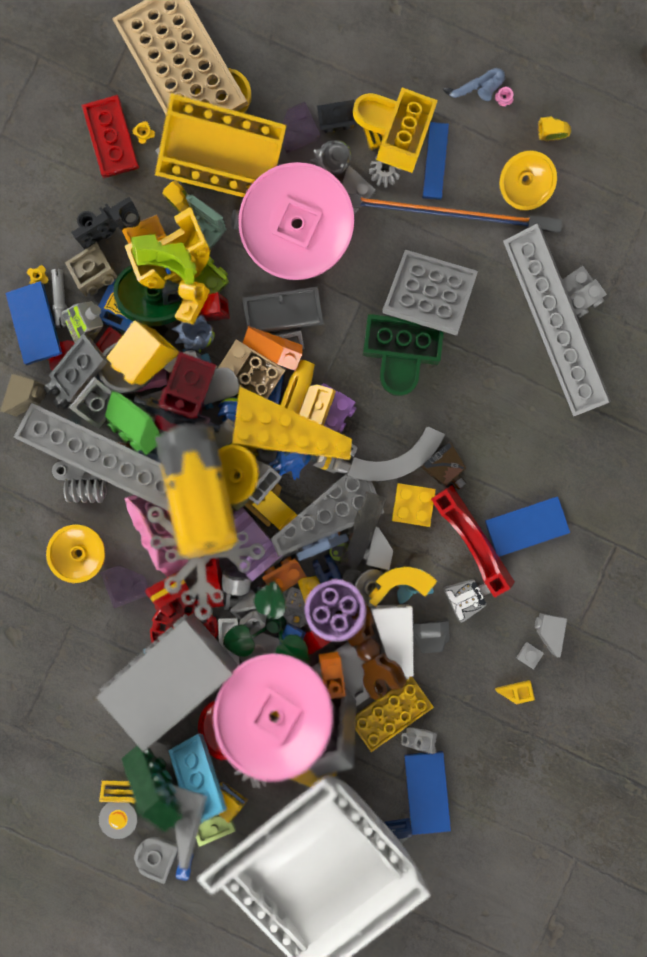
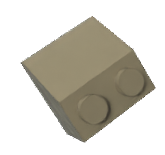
[0,374,46,417]

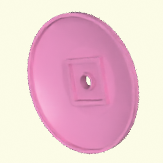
[238,162,354,280]
[214,654,333,781]

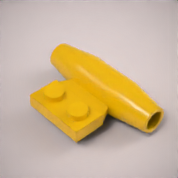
[280,359,336,426]

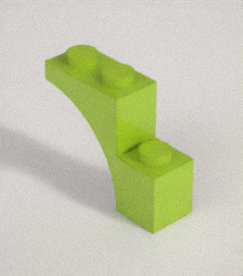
[131,234,197,285]

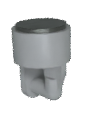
[221,566,251,610]

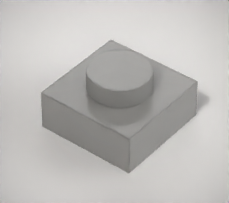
[516,642,544,670]

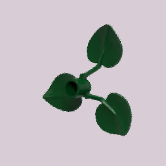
[223,581,311,664]

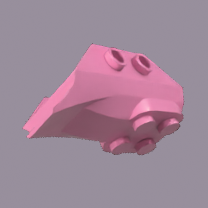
[124,495,189,577]

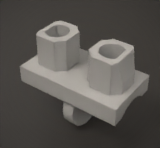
[401,727,437,754]

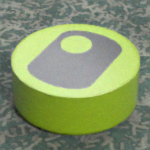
[329,543,349,561]

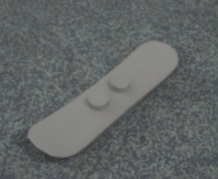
[135,367,240,418]

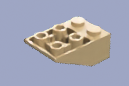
[218,340,285,399]

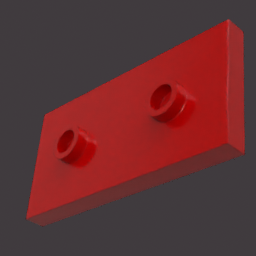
[82,95,139,179]

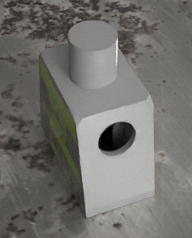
[62,301,103,343]

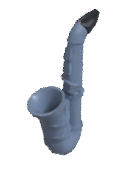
[443,68,505,101]

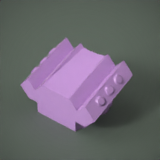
[232,507,283,581]

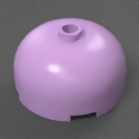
[305,580,366,641]

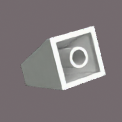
[371,604,414,679]

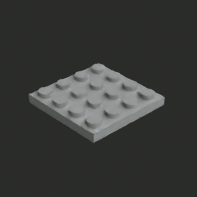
[383,250,478,336]

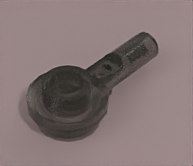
[343,568,380,587]

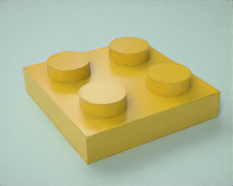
[392,483,436,527]

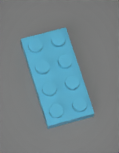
[168,734,227,824]

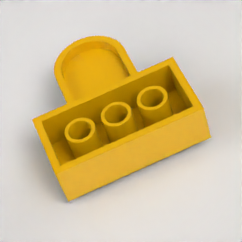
[353,88,438,173]

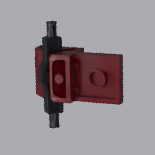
[134,352,221,433]

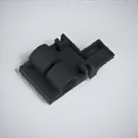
[71,197,141,249]

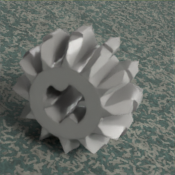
[369,156,401,188]

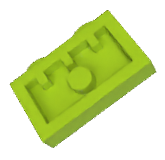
[194,256,229,294]

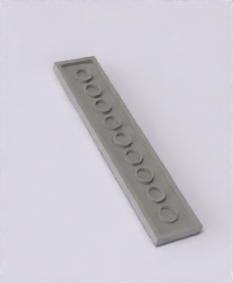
[503,223,611,417]
[14,403,170,512]

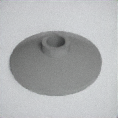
[355,569,385,607]

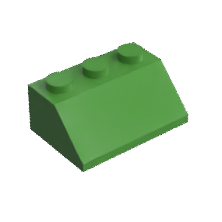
[105,391,160,455]

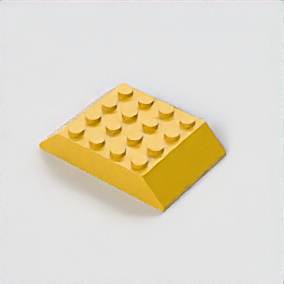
[155,93,286,197]

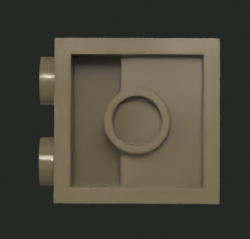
[65,242,118,297]

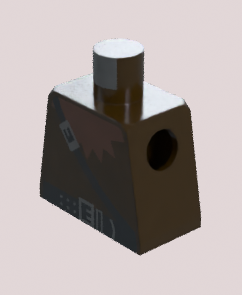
[420,442,467,490]

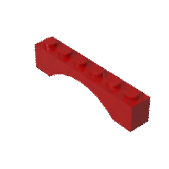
[431,485,515,598]

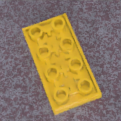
[355,676,434,752]

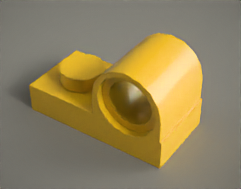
[175,280,210,325]

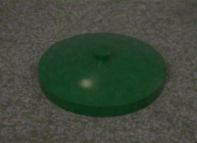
[114,265,183,326]

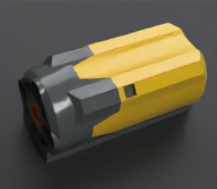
[155,425,238,560]

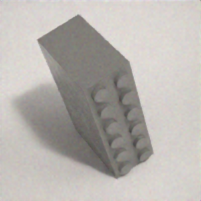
[96,613,239,752]

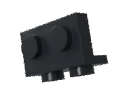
[316,99,358,133]

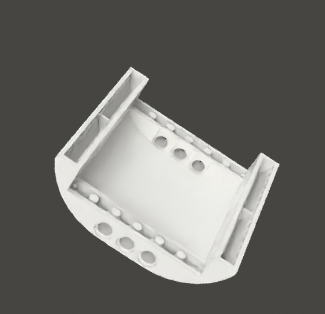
[198,776,430,957]

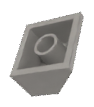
[69,377,112,429]

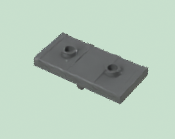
[242,286,323,333]

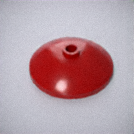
[198,701,228,760]

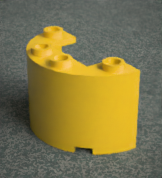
[125,207,210,289]

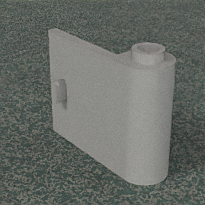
[312,642,378,706]

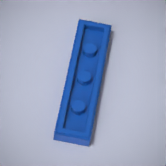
[422,122,449,200]

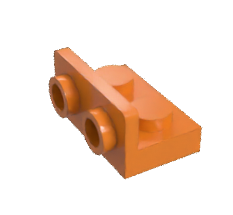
[262,557,307,592]

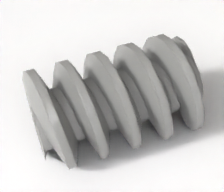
[63,478,107,503]

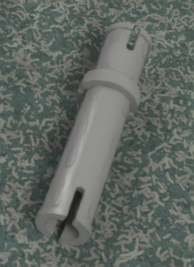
[51,269,67,328]

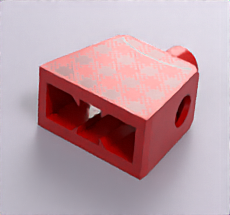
[198,292,230,321]

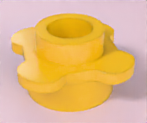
[132,121,155,144]
[27,265,48,285]

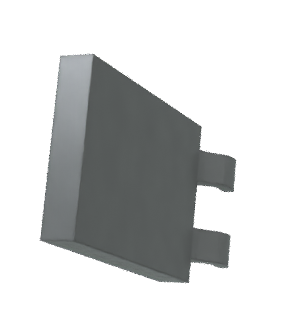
[44,333,108,409]

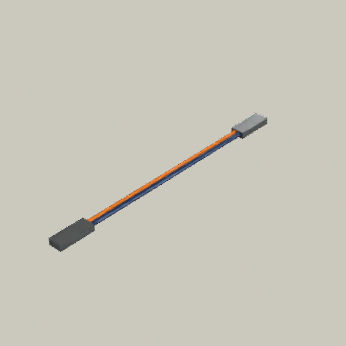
[348,193,562,233]

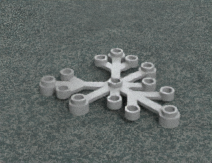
[147,507,265,620]

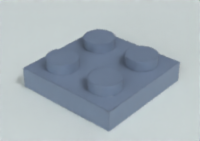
[297,533,349,561]

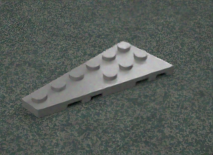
[271,473,384,557]

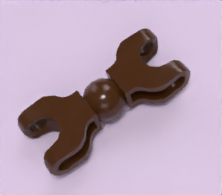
[336,603,407,700]

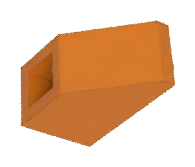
[319,651,346,699]

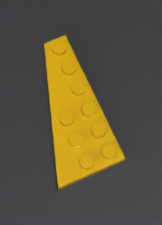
[232,387,352,460]

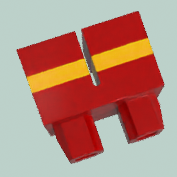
[145,571,191,618]

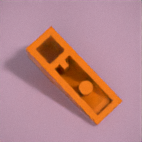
[242,326,303,371]

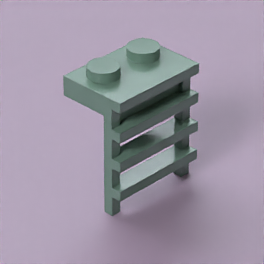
[186,194,227,250]

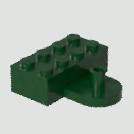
[362,314,444,396]
[121,745,184,833]

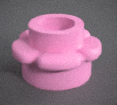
[495,87,514,106]

